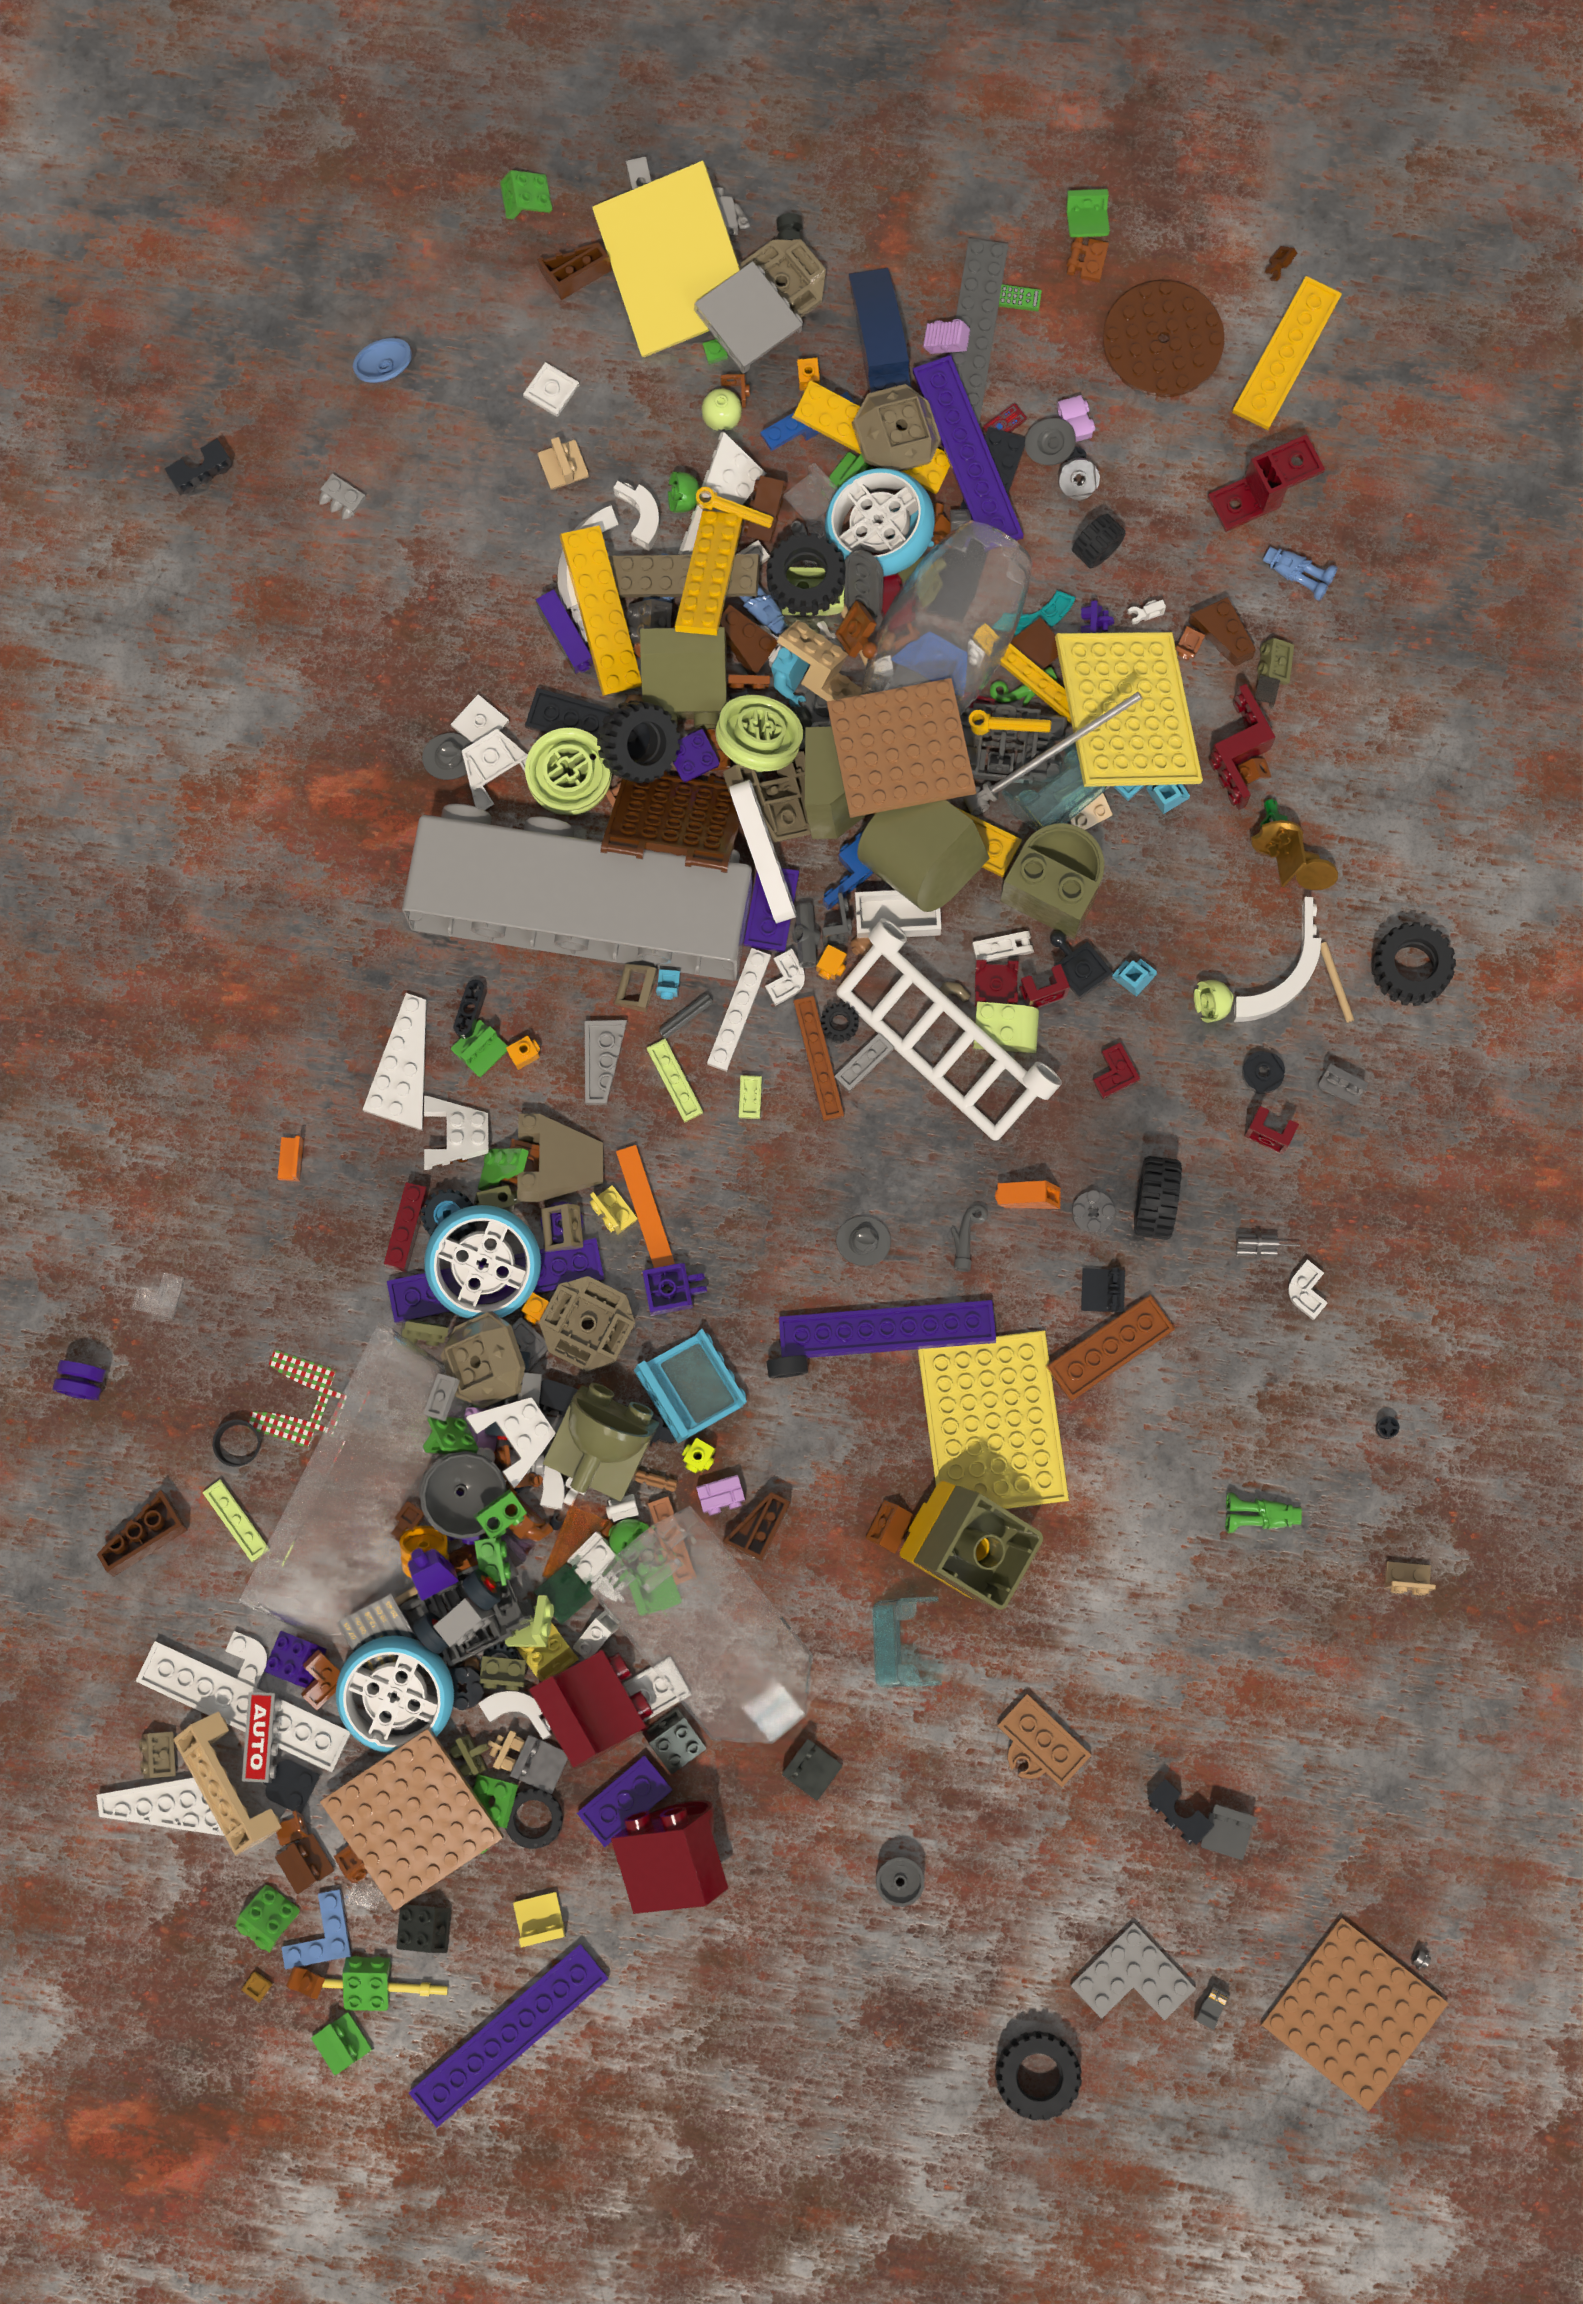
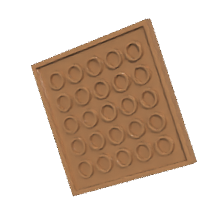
[827,678,976,818]
[320,1727,504,1911]
[1260,1918,1449,2111]

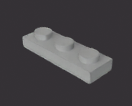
[834,1033,894,1093]

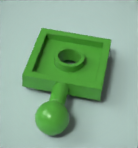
[473,1774,518,1854]

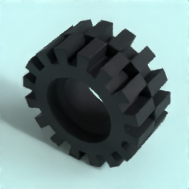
[821,1002,859,1043]

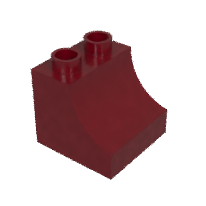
[529,1650,653,1768]

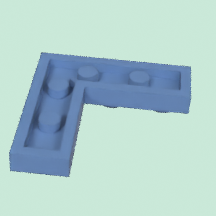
[281,1889,352,1969]

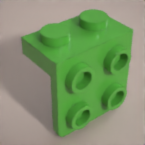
[1066,189,1110,237]
[235,1885,300,1953]
[342,1956,391,2011]

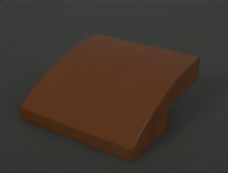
[1008,617,1059,669]

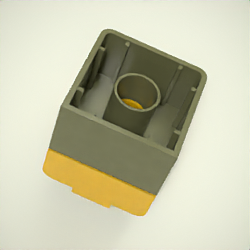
[900,1481,1043,1609]

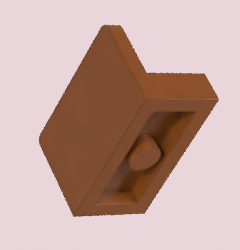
[865,1500,914,1554]

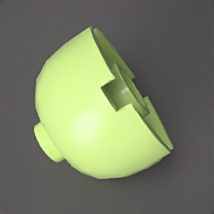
[702,388,742,431]
[1194,980,1233,1023]

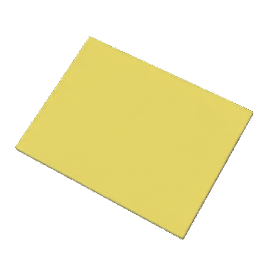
[592,161,740,358]
[1055,632,1203,787]
[918,1330,1069,1509]

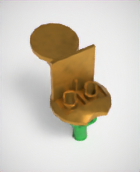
[1251,799,1338,890]

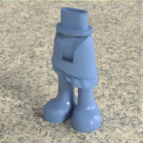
[1263,547,1338,602]
[740,584,788,636]

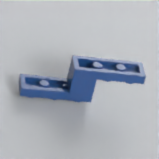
[760,392,855,451]
[823,830,874,910]

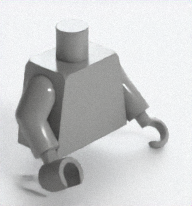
[714,188,750,236]

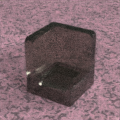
[1255,675,1280,709]

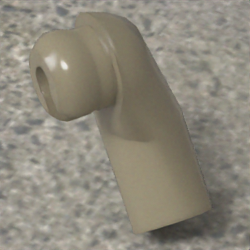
[939,981,971,1003]

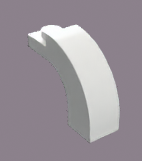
[613,481,660,551]
[510,1451,566,1511]
[478,1691,552,1740]

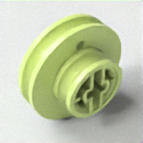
[715,695,803,772]
[525,728,612,815]

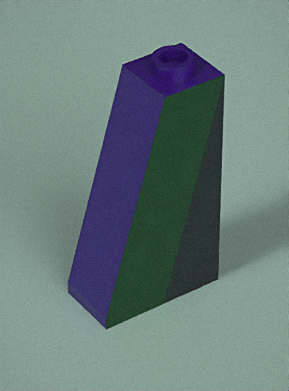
[536,589,593,674]

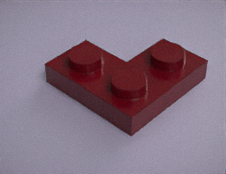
[1093,1042,1140,1099]

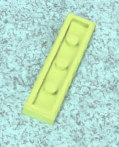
[647,1039,703,1123]
[202,1480,270,1562]

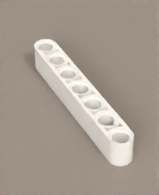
[729,780,797,923]

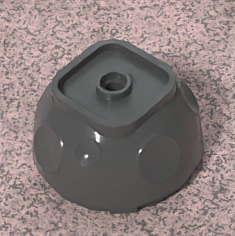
[418,1451,506,1539]

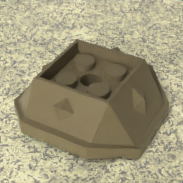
[740,239,826,318]
[852,384,941,471]
[539,1276,636,1372]
[441,1312,525,1408]

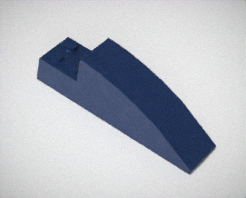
[848,268,911,393]

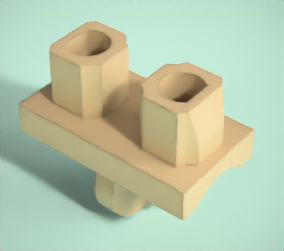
[487,1731,526,1771]

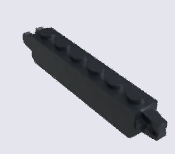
[539,1379,676,1447]

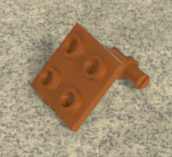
[494,1445,543,1489]

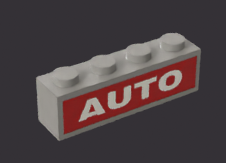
[242,1692,281,1783]

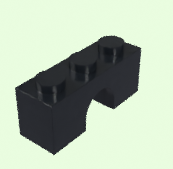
[165,439,233,496]
[1148,1779,1215,1846]

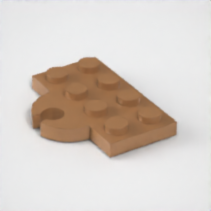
[997,1694,1091,1788]

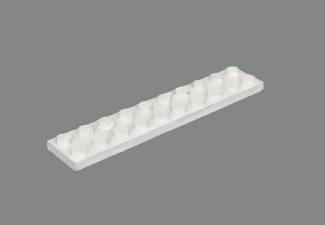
[136,1641,351,1773]

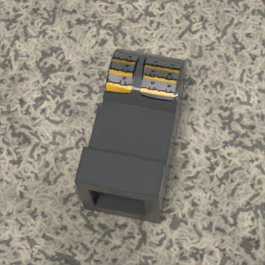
[1194,1984,1230,2030]

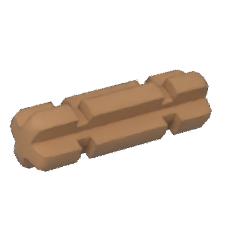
[635,1470,677,1492]

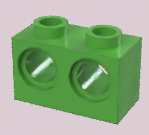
[473,1490,527,1539]

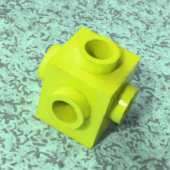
[682,1438,715,1474]

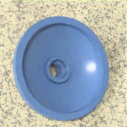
[353,338,412,383]

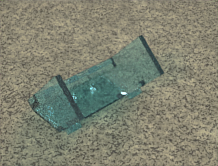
[1001,745,1107,831]
[872,1597,942,1689]

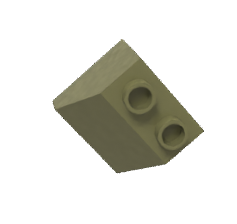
[640,627,727,729]
[805,727,868,839]

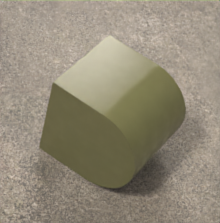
[857,800,990,912]

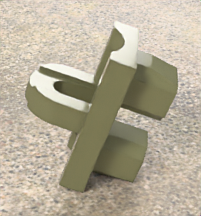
[450,1734,489,1777]

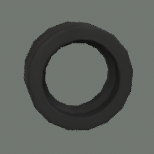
[766,1355,808,1379]

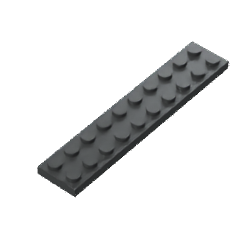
[950,238,1008,424]

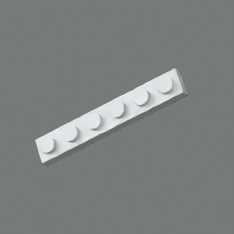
[707,948,771,1072]

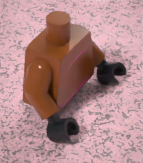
[505,1486,565,1541]

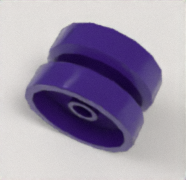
[52,1360,106,1400]

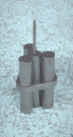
[1236,1231,1300,1258]

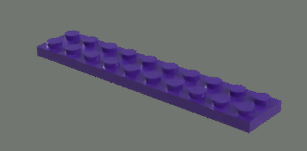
[912,355,1024,552]
[387,1238,605,1324]
[779,1300,996,1358]
[409,1944,609,2128]

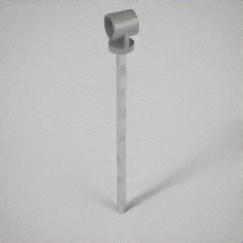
[963,691,1143,816]

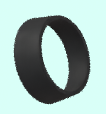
[212,1420,260,1467]

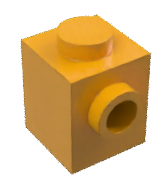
[797,358,820,391]
[816,944,847,981]
[506,1036,540,1070]
[521,1293,549,1324]

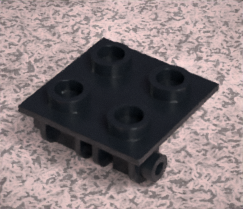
[1081,1268,1125,1313]

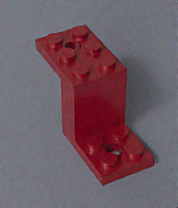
[1207,434,1325,532]
[1209,684,1276,811]

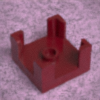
[974,960,1019,1007]
[1019,964,1070,1008]
[1244,1106,1299,1155]

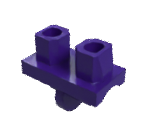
[1081,601,1114,633]

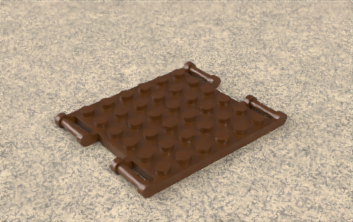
[600,771,740,873]

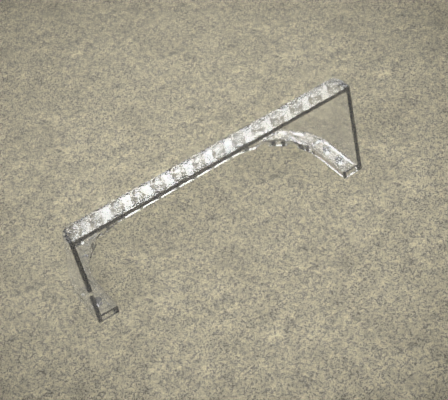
[239,1322,474,1636]

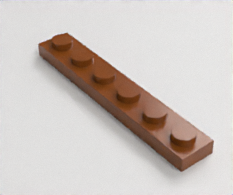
[793,996,844,1122]

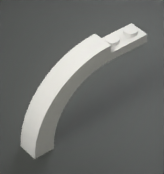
[558,506,618,647]
[1234,897,1321,1022]

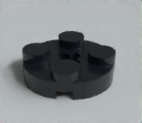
[1242,1051,1285,1094]
[449,1665,485,1710]

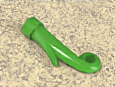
[990,667,1058,706]

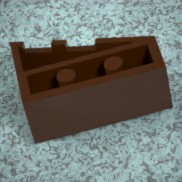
[537,242,612,301]
[744,475,788,543]
[1189,597,1256,667]
[723,1492,791,1562]

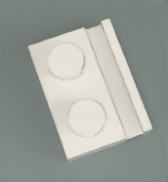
[567,1531,617,1584]

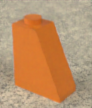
[995,1180,1061,1209]

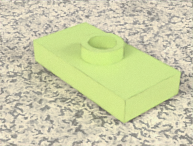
[739,1075,762,1119]

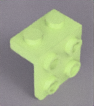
[505,1595,554,1647]

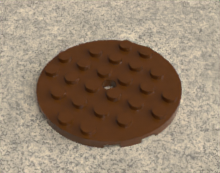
[1103,281,1225,397]

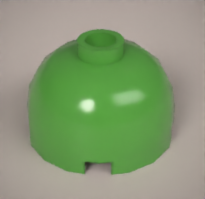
[668,472,701,513]
[609,1518,649,1563]

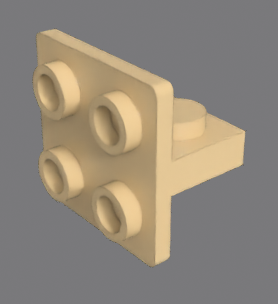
[538,437,589,490]

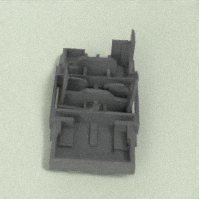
[957,703,1067,784]
[399,1555,535,1676]

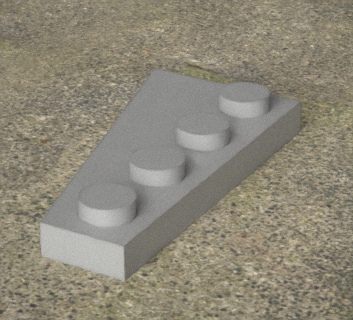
[585,1020,627,1105]

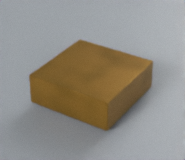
[242,1971,273,2003]

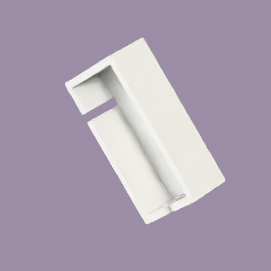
[855,890,941,938]

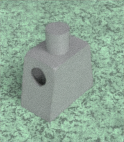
[626,157,651,190]

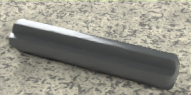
[659,994,713,1039]

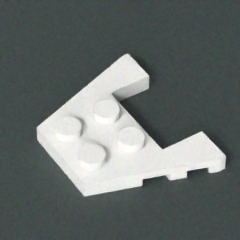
[461,729,528,810]
[424,1096,489,1170]
[465,1397,556,1488]

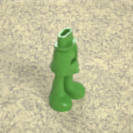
[1225,1492,1302,1533]

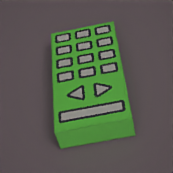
[999,285,1042,312]

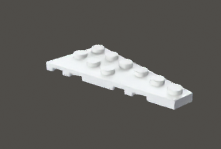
[678,432,766,555]
[363,993,427,1131]
[97,1772,230,1836]

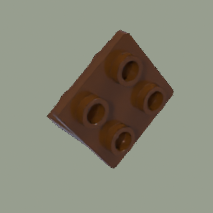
[275,1834,335,1894]

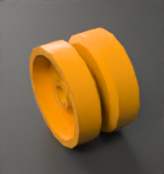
[399,1526,449,1578]

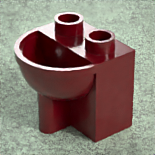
[611,1800,729,1914]

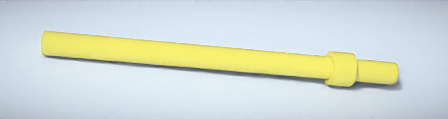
[322,1979,448,1996]

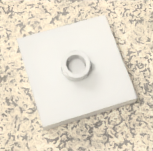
[451,695,509,744]

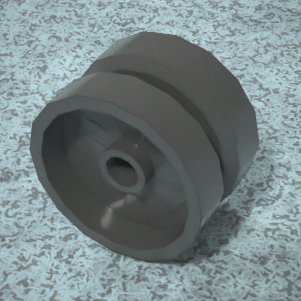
[876,1857,924,1907]

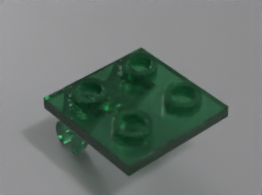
[534,1563,595,1625]

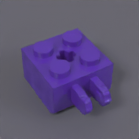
[642,1263,707,1316]

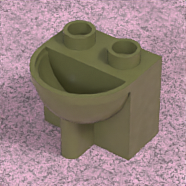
[1000,823,1104,939]
[543,1383,660,1502]

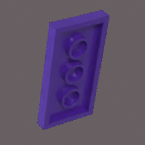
[744,868,799,953]
[577,1756,673,1847]

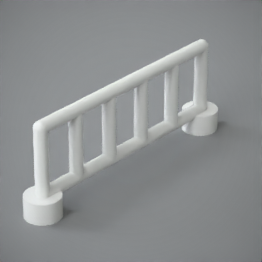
[836,919,1062,1141]

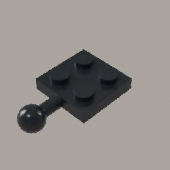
[1050,931,1113,999]

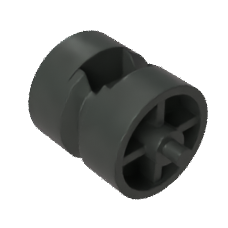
[776,213,804,242]

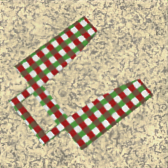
[246,1349,348,1448]

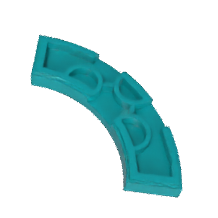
[996,590,1076,637]

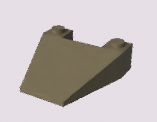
[723,751,811,843]
[517,1114,603,1202]

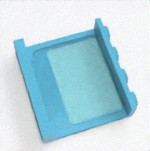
[634,1329,747,1443]

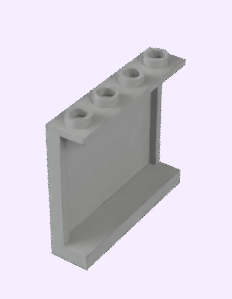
[694,262,803,374]

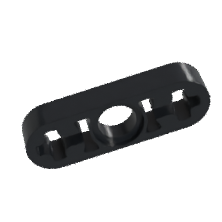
[453,979,487,1039]

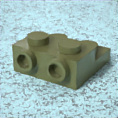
[400,1319,449,1346]

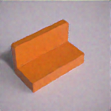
[277,1135,304,1181]

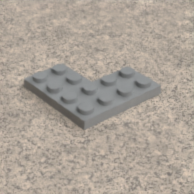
[1070,1923,1196,2020]

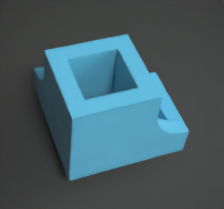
[1146,784,1190,814]
[1112,959,1157,997]

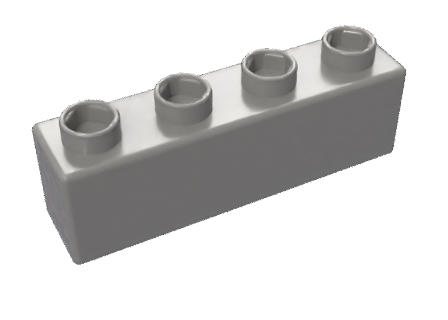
[402,804,753,981]

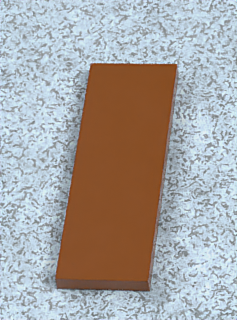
[1046,1294,1175,1402]

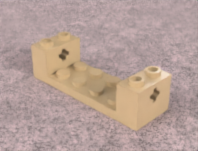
[173,1711,281,1856]

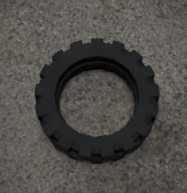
[505,1789,563,1849]

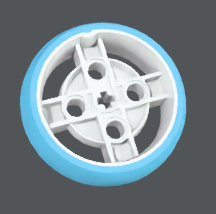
[825,468,935,576]
[424,1205,541,1319]
[336,1636,454,1753]

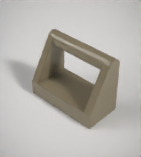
[614,964,657,1013]
[541,1203,583,1252]

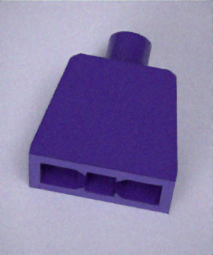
[408,1548,459,1601]

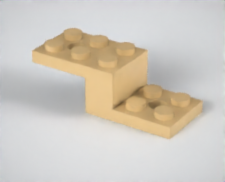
[777,620,869,701]

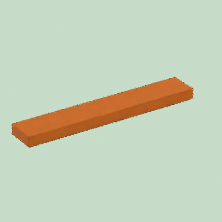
[616,1145,675,1268]

